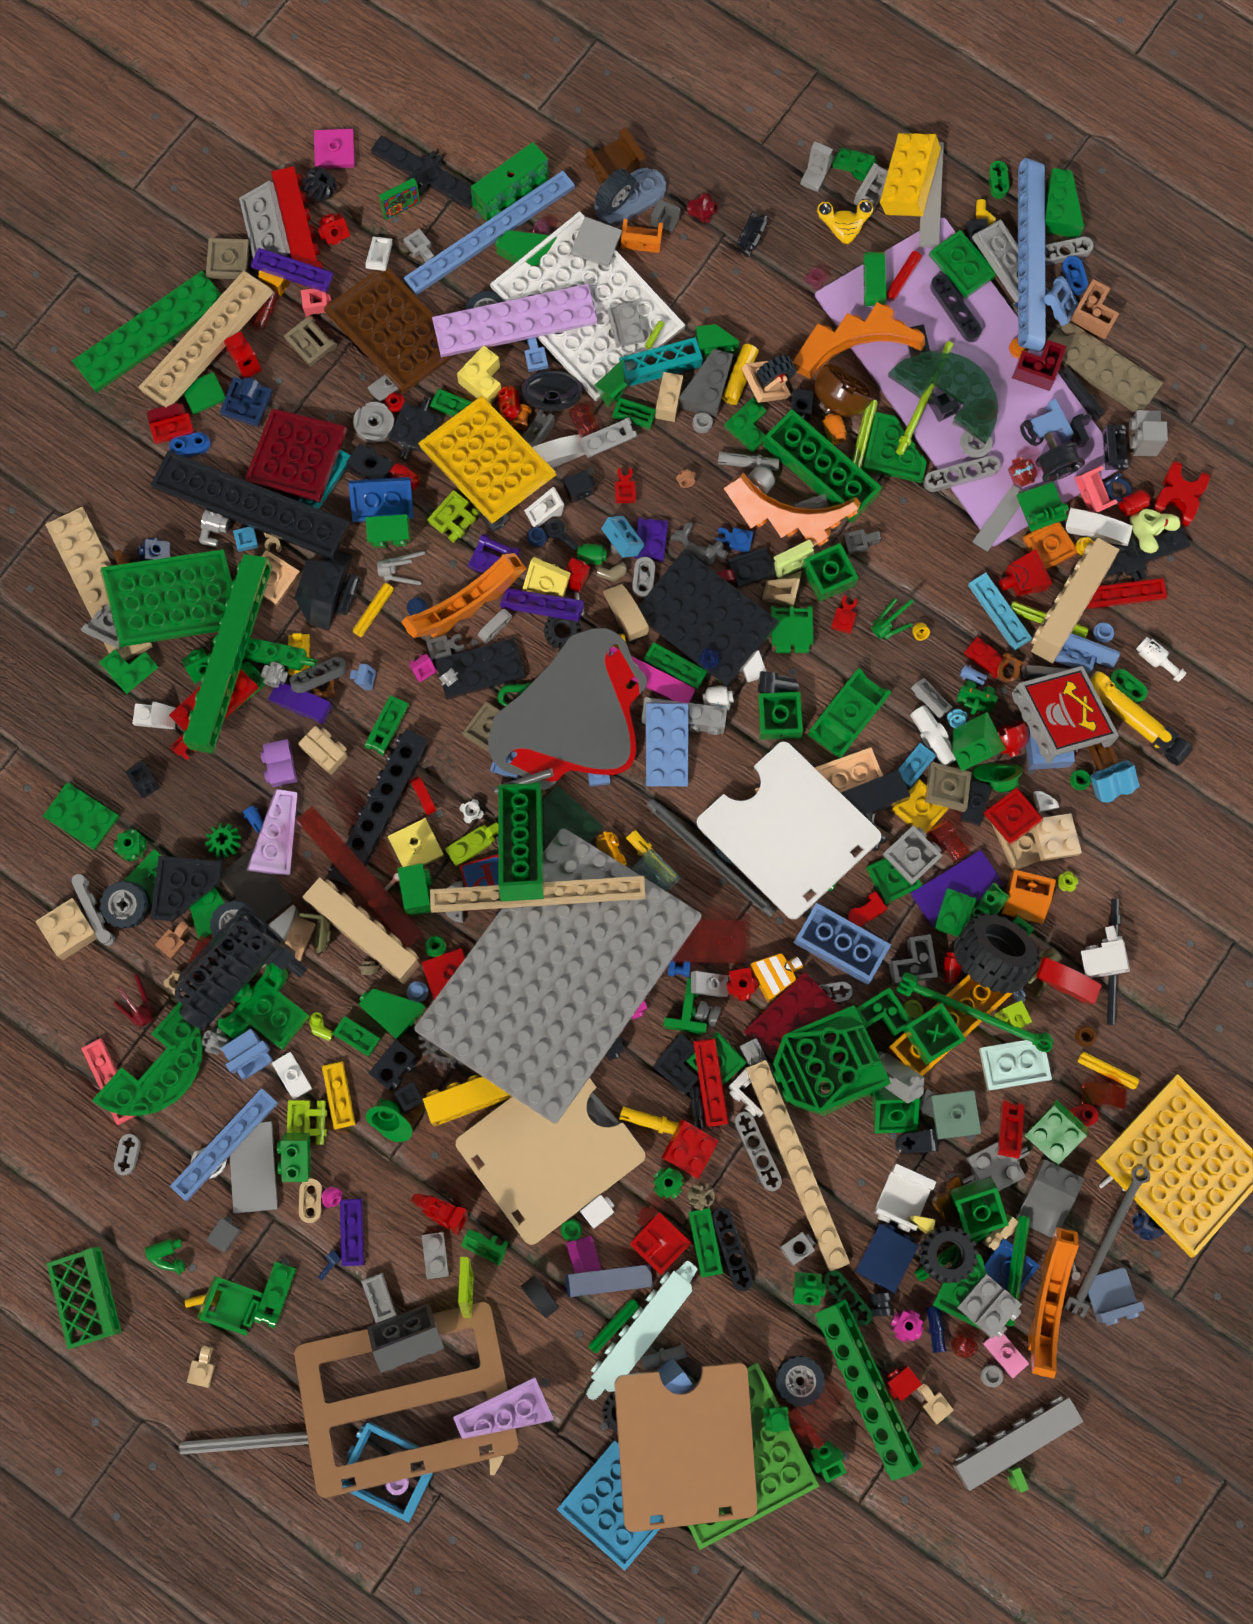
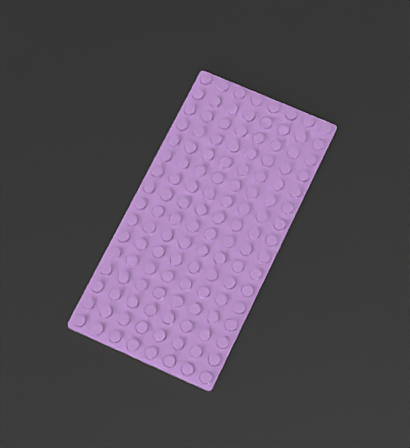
[815,218,1118,547]

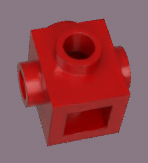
[317,213,350,245]
[726,967,758,1001]

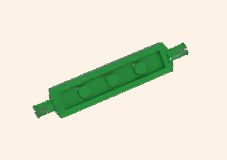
[211,638,318,671]

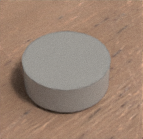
[692,412,713,433]
[980,1364,1003,1387]

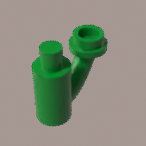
[145,1238,186,1275]

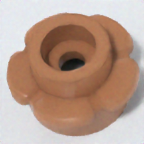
[676,469,696,488]

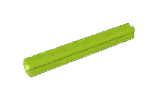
[852,399,878,469]
[1010,601,1088,638]

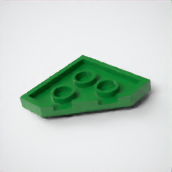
[863,412,926,483]
[932,1249,987,1330]

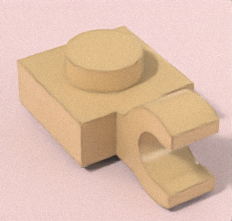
[187,1346,215,1388]
[917,1383,954,1424]

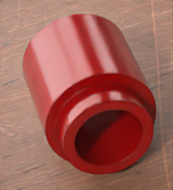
[388,463,419,491]
[1119,489,1151,516]

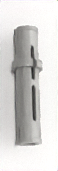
[718,451,779,471]

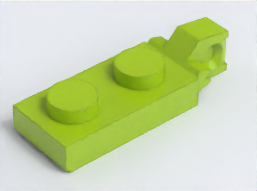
[445,822,498,868]

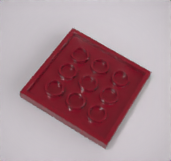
[245,409,347,502]
[744,972,845,1074]

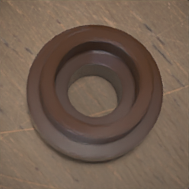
[1075,1026,1097,1047]

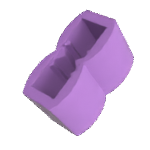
[260,739,297,787]

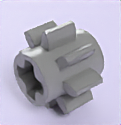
[261,662,288,687]
[202,1027,229,1055]

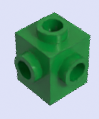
[181,648,210,684]
[114,830,147,861]
[653,1167,684,1199]
[793,1272,826,1306]
[811,1440,847,1483]

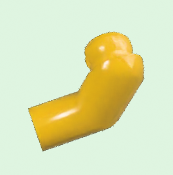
[976,199,996,226]

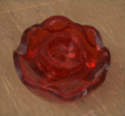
[950,1335,978,1358]

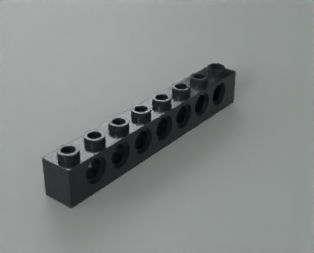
[328,729,430,891]

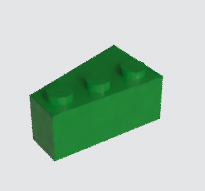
[1045,168,1084,238]

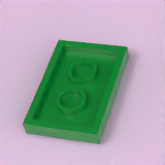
[929,230,997,299]
[43,782,120,851]

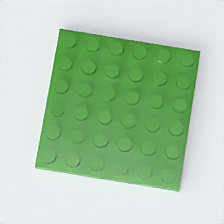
[688,1362,819,1550]

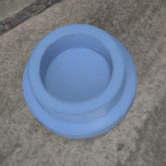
[1093,623,1114,643]
[407,981,428,1003]

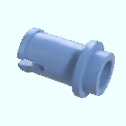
[959,665,987,687]

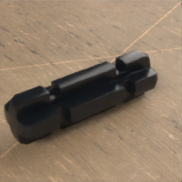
[690,1087,704,1129]

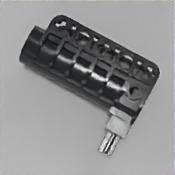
[175,908,308,1030]

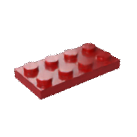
[169,669,259,731]

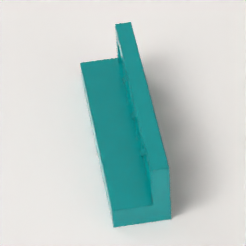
[619,337,703,388]

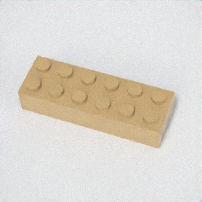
[1031,538,1119,663]
[303,877,420,985]

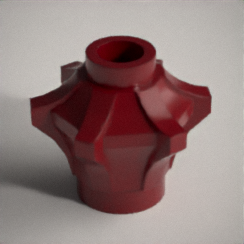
[687,193,718,223]

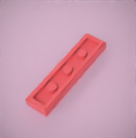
[81,1038,136,1125]

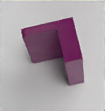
[567,1236,601,1274]

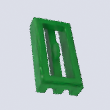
[612,397,656,429]

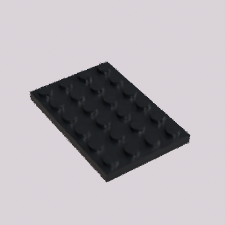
[638,549,780,687]

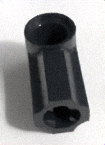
[757,671,799,693]

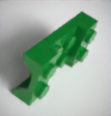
[808,667,892,759]

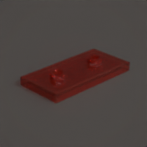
[671,920,746,964]

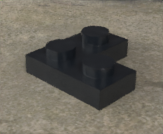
[653,1034,699,1095]

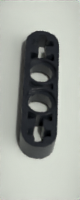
[930,275,982,343]
[712,1208,753,1291]

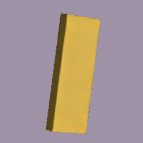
[322,1061,356,1130]

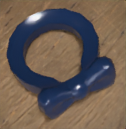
[1103,473,1131,503]

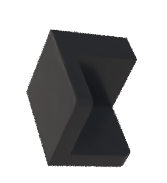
[927,393,959,422]
[394,1082,424,1114]

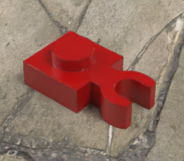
[615,468,636,504]
[831,595,857,634]

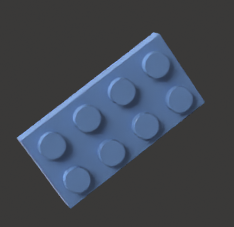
[646,702,688,786]

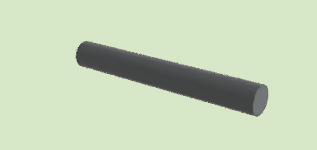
[494,768,554,795]

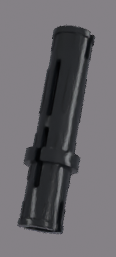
[1059,367,1106,421]

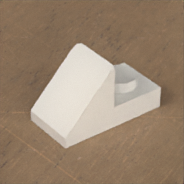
[524,487,564,527]
[132,702,176,729]

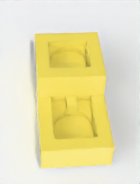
[908,1216,935,1234]

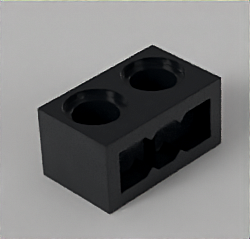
[368,1040,417,1091]

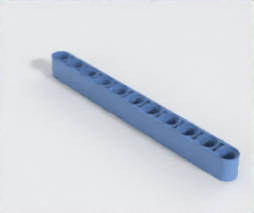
[1018,158,1046,352]

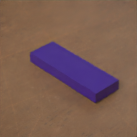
[340,1199,364,1267]

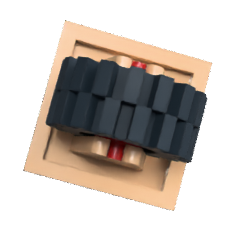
[742,355,797,403]

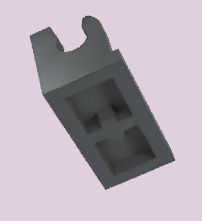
[522,410,555,447]

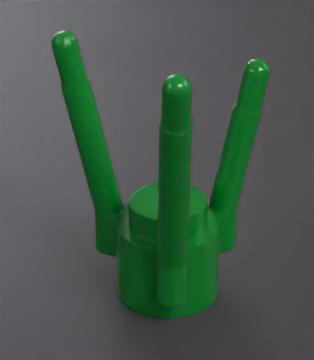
[871,598,914,640]

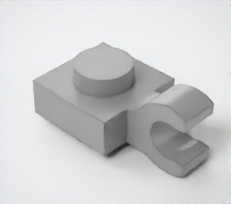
[403,229,434,262]

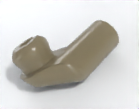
[596,563,627,581]

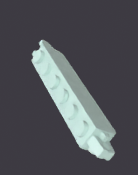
[586,1260,697,1401]

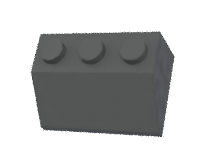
[367,1303,444,1373]

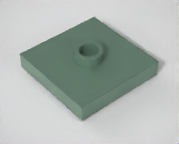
[931,1091,981,1140]

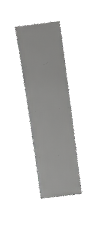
[972,485,1024,552]

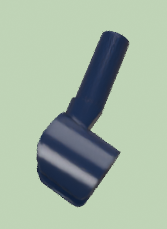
[318,1250,341,1281]

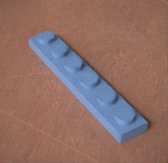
[170,1088,278,1202]

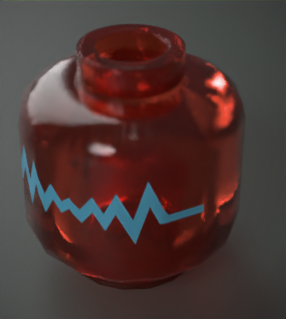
[1008,456,1038,488]

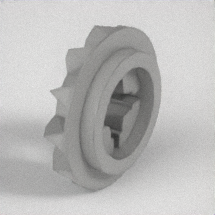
[960,427,992,459]

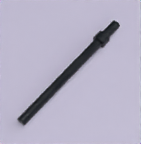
[1107,899,1121,1026]

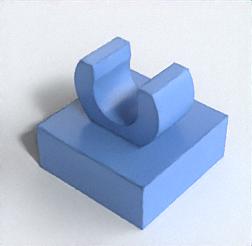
[350,664,376,690]

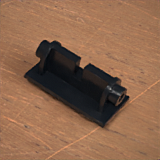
[736,211,768,256]

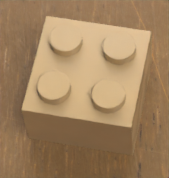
[35,898,98,960]

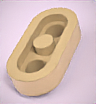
[299,1179,322,1223]

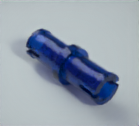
[926,1307,947,1353]

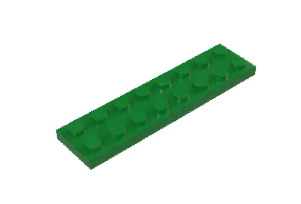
[72,271,221,393]

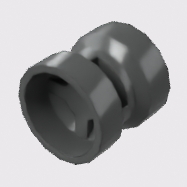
[694,1001,721,1028]

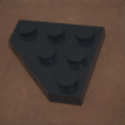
[150,856,223,922]

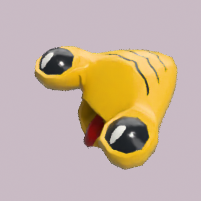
[817,200,873,245]

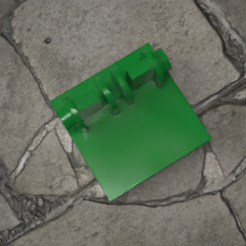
[1016,482,1069,532]

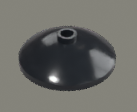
[522,371,582,411]

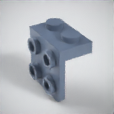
[1088,1268,1145,1326]

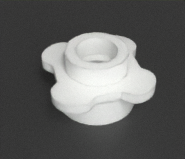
[460,799,484,823]

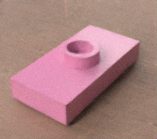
[982,1333,1029,1378]

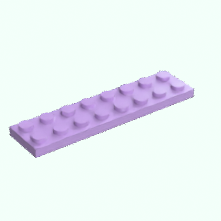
[432,284,597,358]

